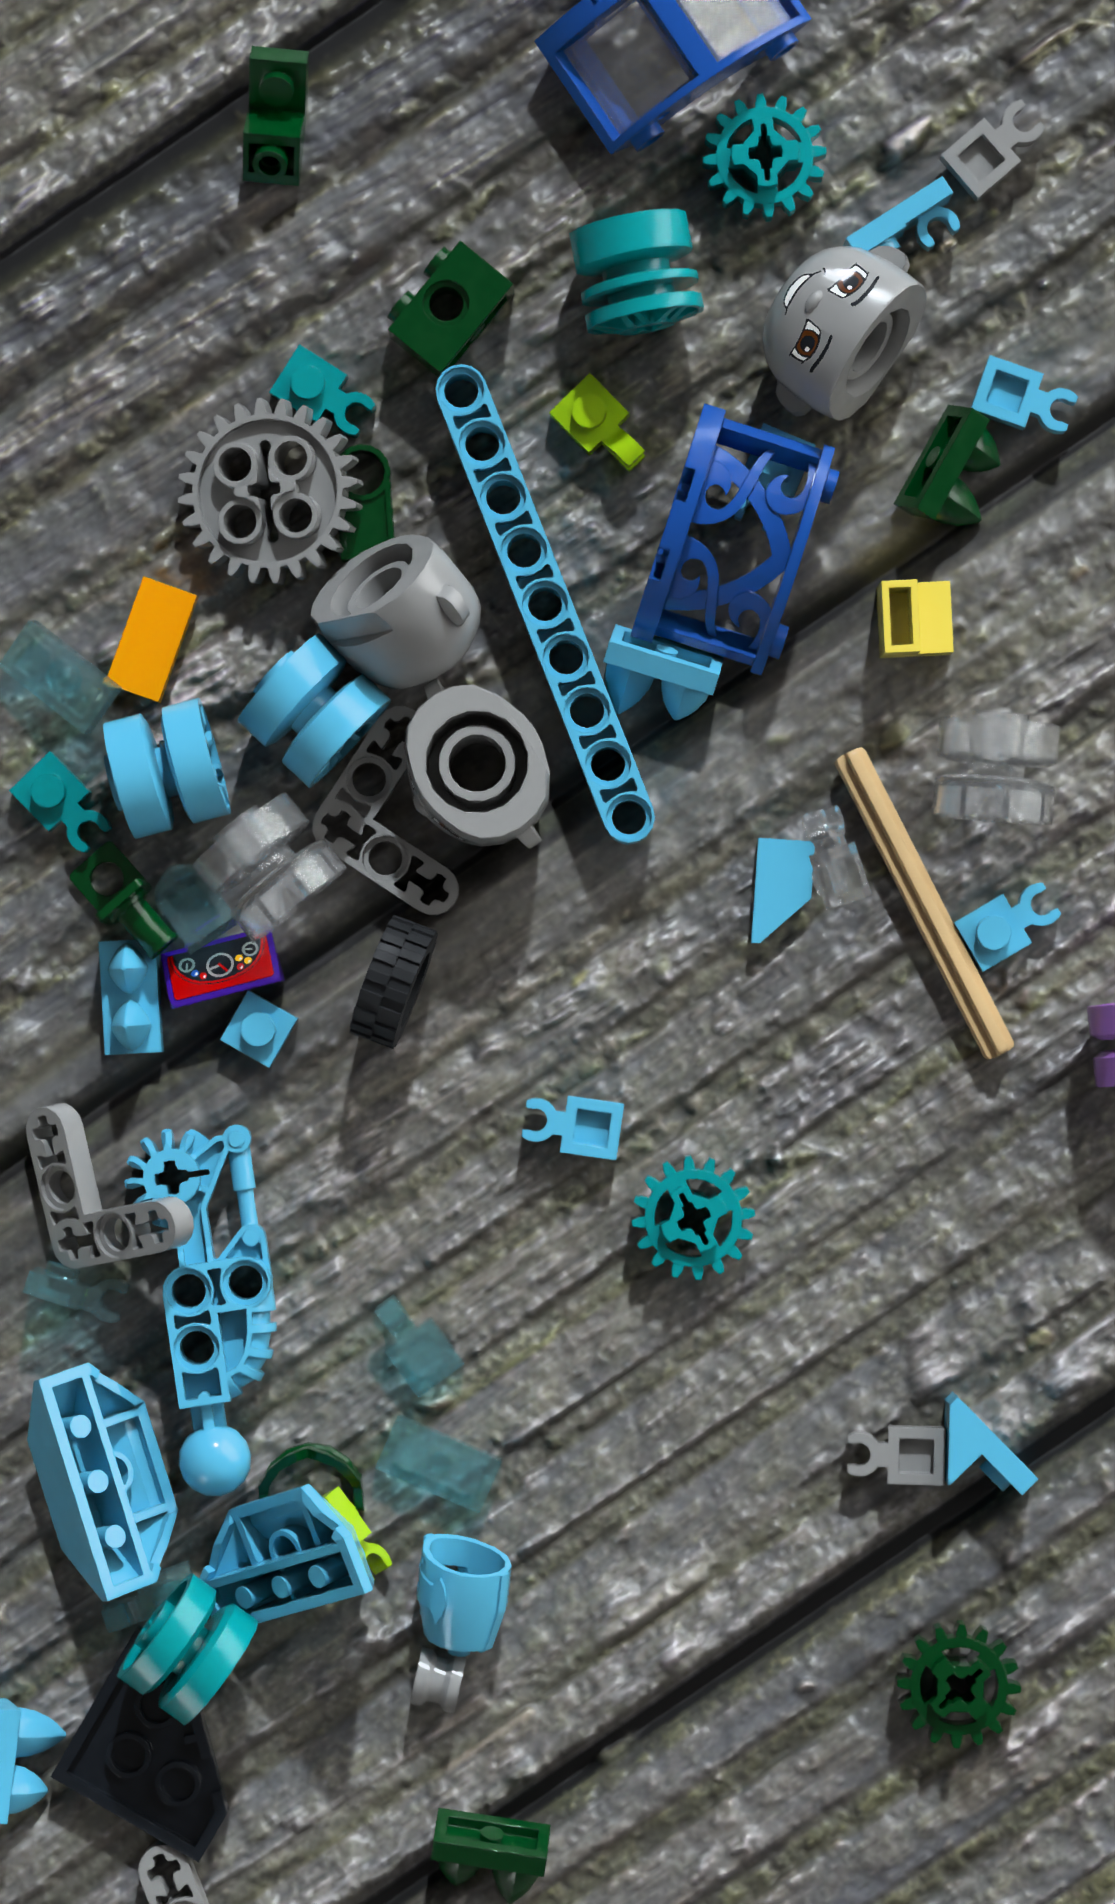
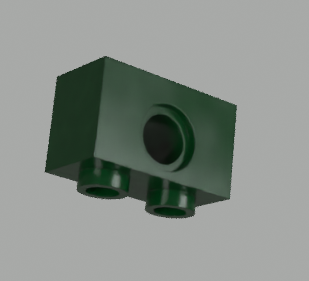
[387,241,514,377]

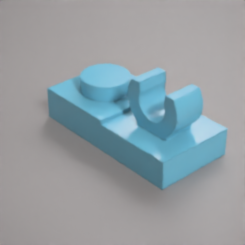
[843,176,960,251]

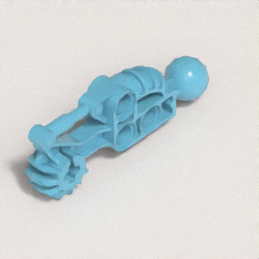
[124,1124,277,1496]

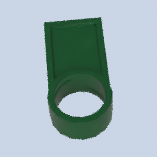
[339,444,395,562]

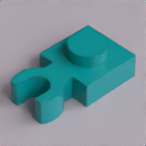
[269,344,376,438]
[9,751,112,853]

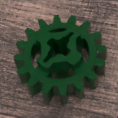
[895,1620,1021,1749]

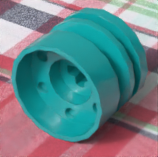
[569,209,704,336]

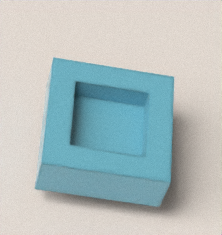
[220,990,299,1068]

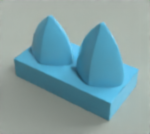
[603,624,724,720]
[98,940,164,1055]
[0,1698,66,1824]

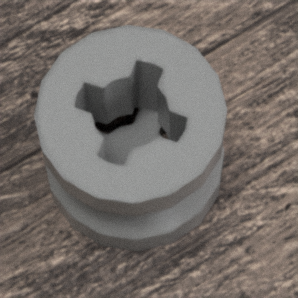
[410,1647,467,1713]

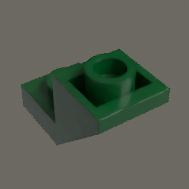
[243,46,309,186]

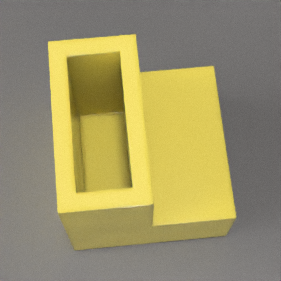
[876,579,954,658]

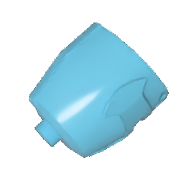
[416,1533,512,1657]

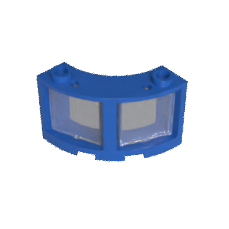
[534,0,812,155]

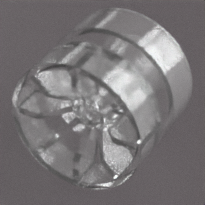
[932,711,1061,825]
[192,792,347,943]

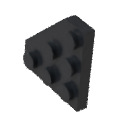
[51,1625,229,1863]

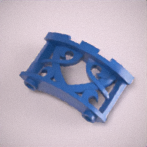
[630,403,840,675]

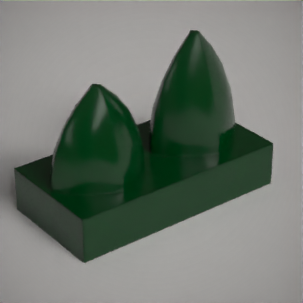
[894,405,1000,526]
[430,1808,551,1904]

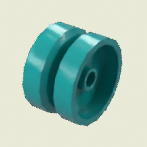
[117,1573,259,1725]

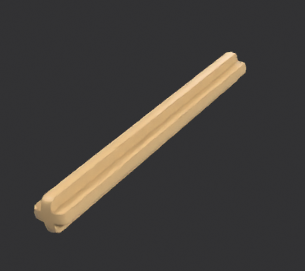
[835,747,1014,1060]

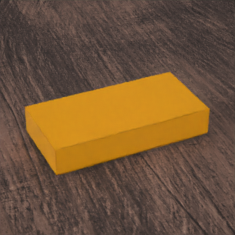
[105,576,199,703]

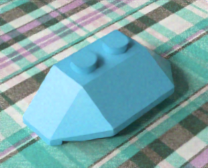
[27,1363,178,1602]
[199,1484,374,1623]

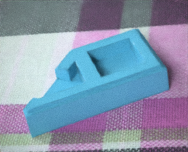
[751,838,815,943]

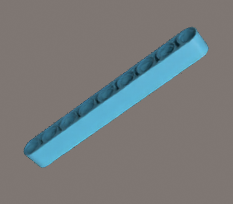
[435,364,655,845]

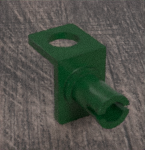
[69,841,178,960]

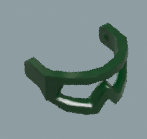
[258,1442,365,1511]

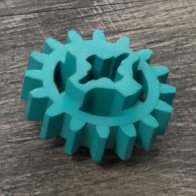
[702,93,827,222]
[631,1155,755,1280]

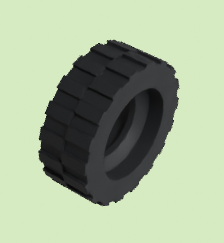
[349,915,438,1049]

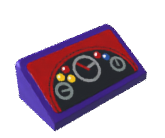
[160,926,285,1009]

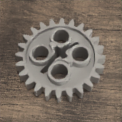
[178,398,363,585]

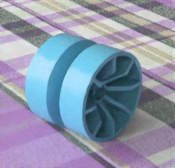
[238,633,391,788]
[103,698,231,839]

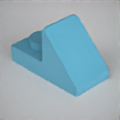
[944,1391,1038,1495]

